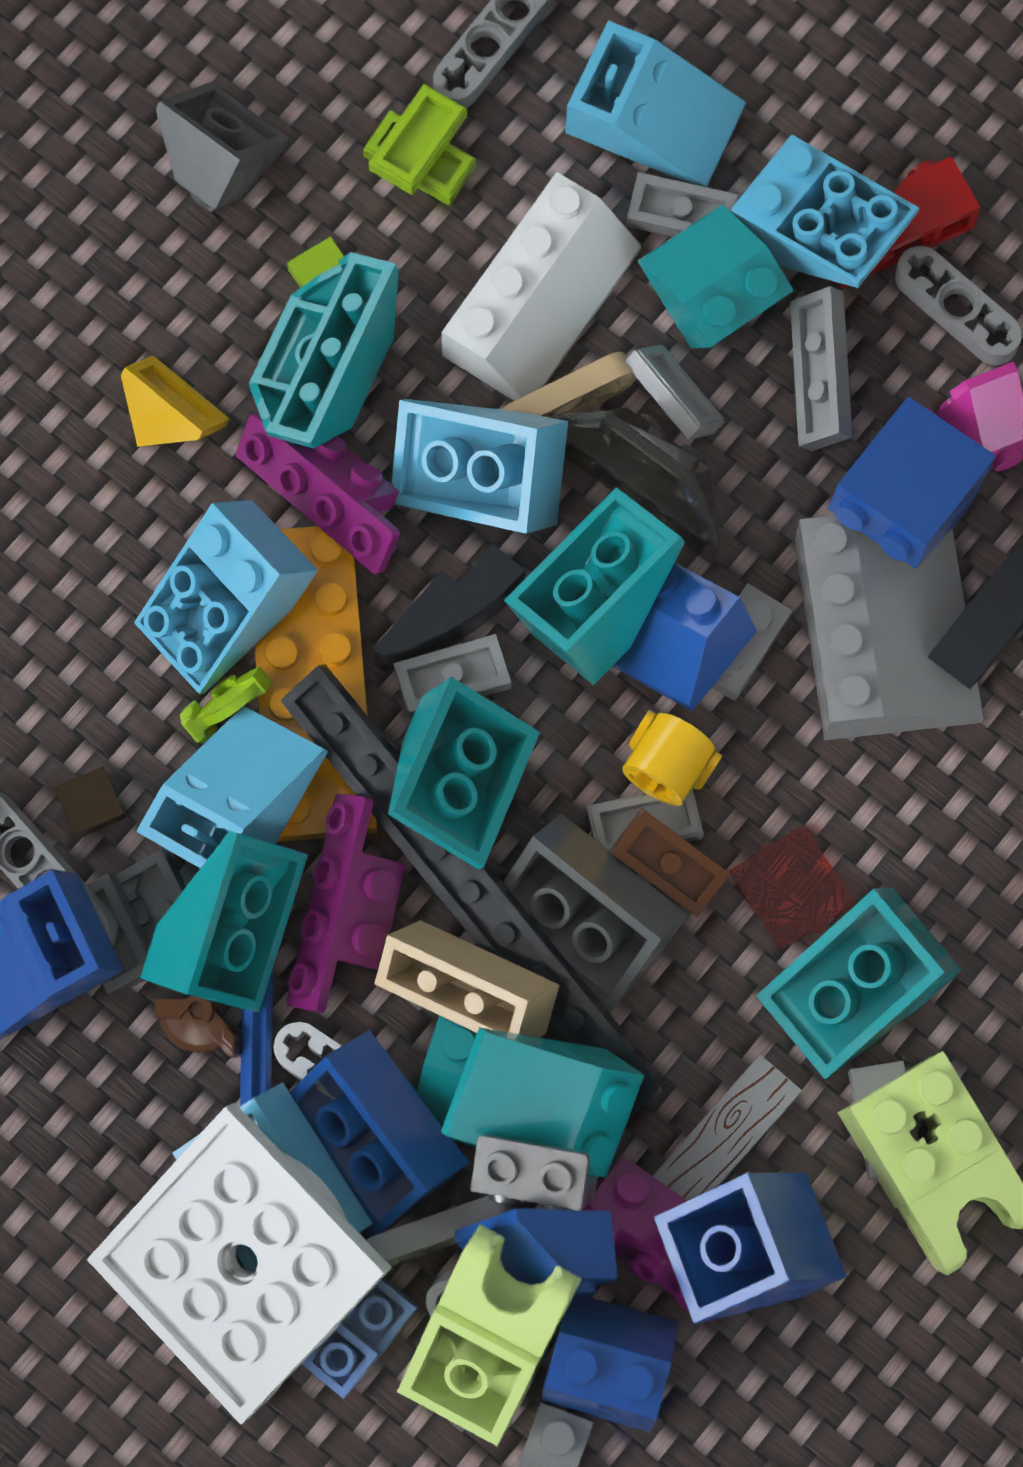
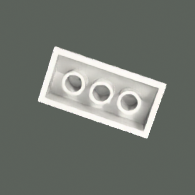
[442,172,641,401]

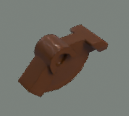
[154,996,242,1058]

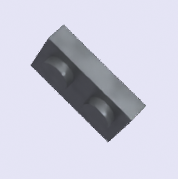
[470,1134,597,1211]

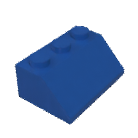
[289,1030,470,1238]

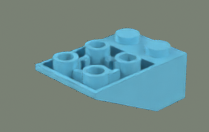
[566,21,746,187]
[731,134,919,288]
[134,500,318,694]
[136,706,328,868]

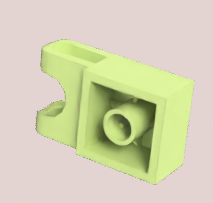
[837,1051,1023,1275]
[397,1225,581,1446]

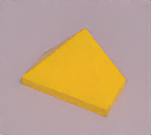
[121,355,230,447]

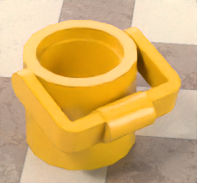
[622,710,723,806]

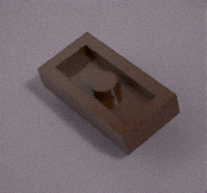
[609,807,730,917]

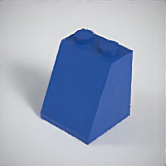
[828,396,996,569]
[654,1173,847,1324]
[542,1297,679,1432]

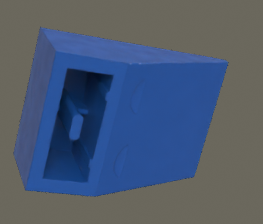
[0,870,124,1040]

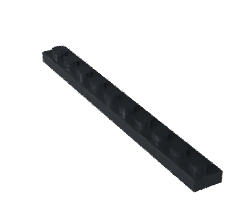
[280,664,668,1119]

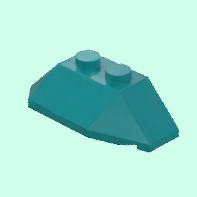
[249,252,399,449]

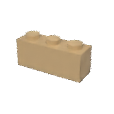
[375,920,559,1038]

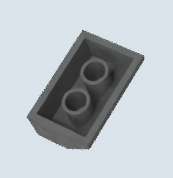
[503,813,688,1013]

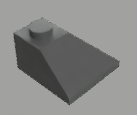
[156,82,290,210]

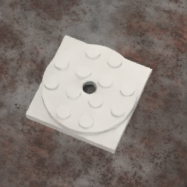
[87,1103,392,1424]

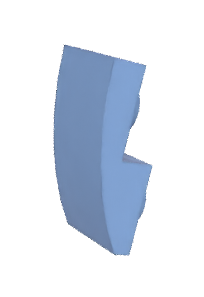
[301,1277,420,1399]

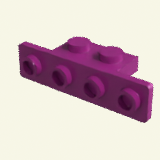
[236,413,400,574]
[287,794,406,1013]
[540,1155,714,1322]

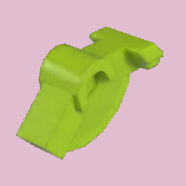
[180,666,273,743]

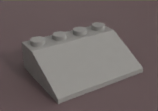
[794,515,984,741]

